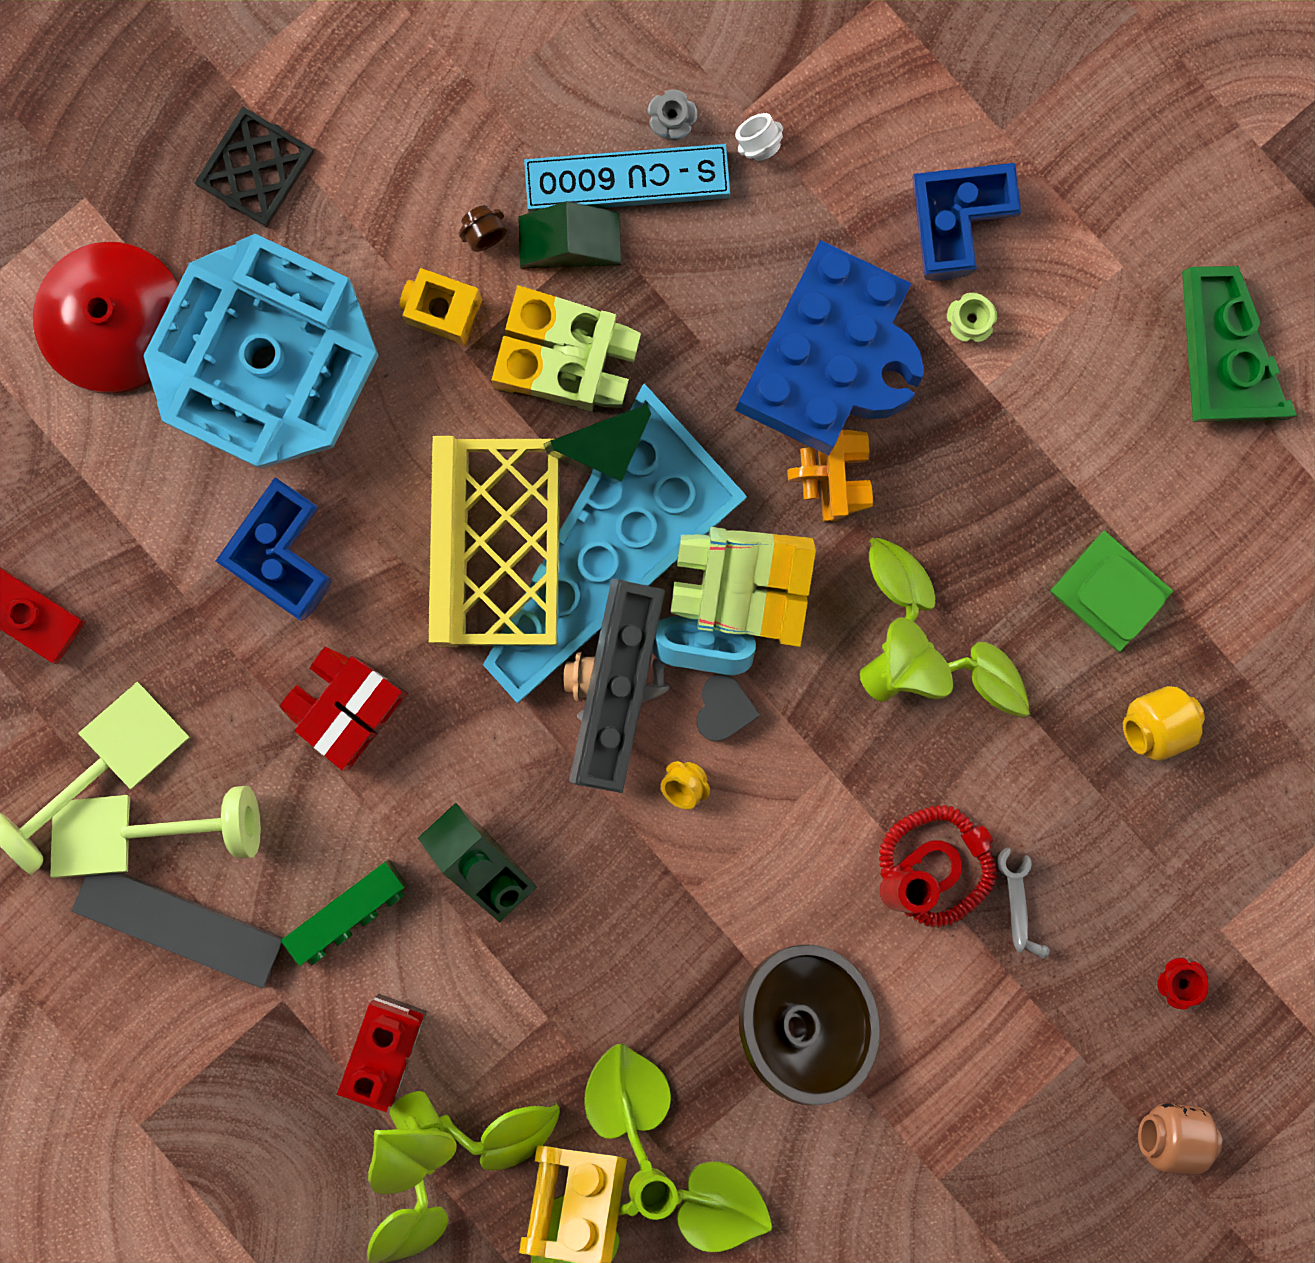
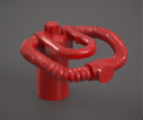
[879,805,998,928]

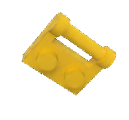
[519,1145,627,1263]

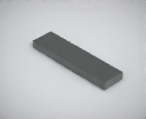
[569,579,665,793]
[71,873,283,989]

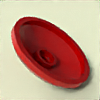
[33,242,179,394]

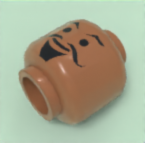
[1138,1103,1222,1176]

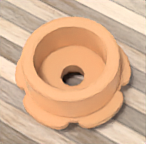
[564,651,595,702]

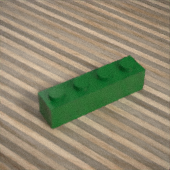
[280,860,408,967]

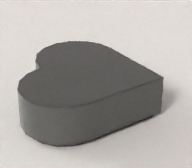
[696,674,760,741]

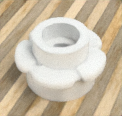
[735,113,783,161]

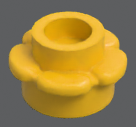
[661,761,710,810]

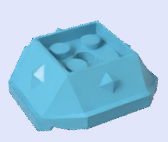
[143,234,379,469]

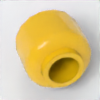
[1123,686,1205,761]

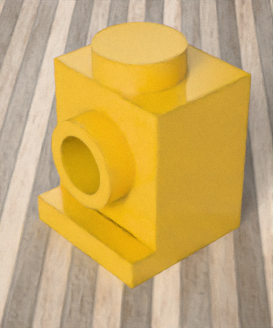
[399,268,483,346]

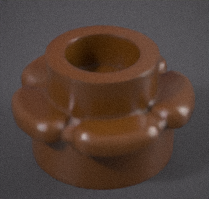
[458,205,507,252]

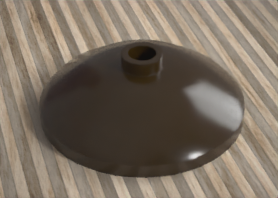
[739,944,880,1106]

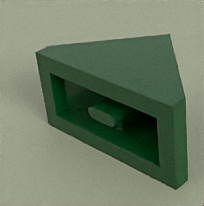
[518,201,621,269]
[543,404,651,484]

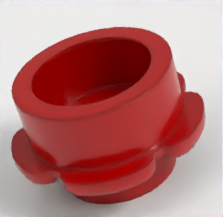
[1157,958,1209,1010]

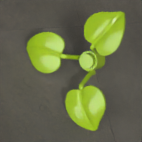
[860,537,1030,718]
[531,1043,772,1263]
[367,1091,560,1263]

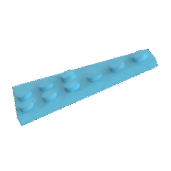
[483,383,747,704]

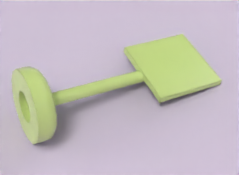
[0,681,190,875]
[50,786,261,878]

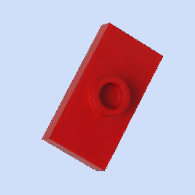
[0,567,86,664]

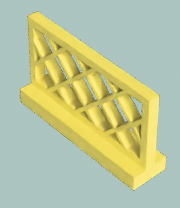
[428,436,560,647]

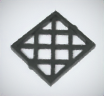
[195,106,315,228]

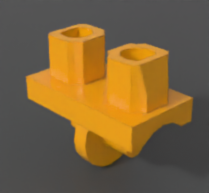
[787,430,873,522]

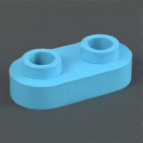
[652,616,756,675]

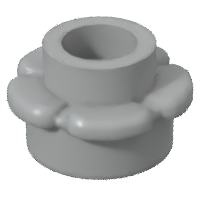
[648,90,697,139]

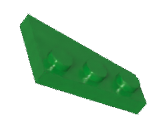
[1182,266,1297,422]

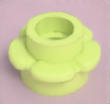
[947,293,997,342]

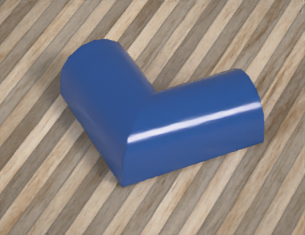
[912,163,1022,281]
[215,477,332,621]

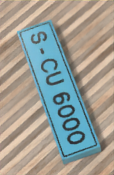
[524,144,730,213]

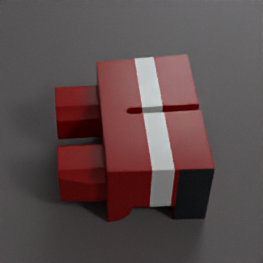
[279,647,408,771]
[337,994,427,1113]

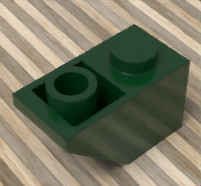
[418,803,537,922]

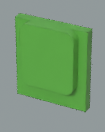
[1049,530,1173,652]

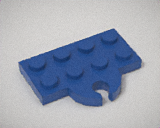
[735,240,924,456]

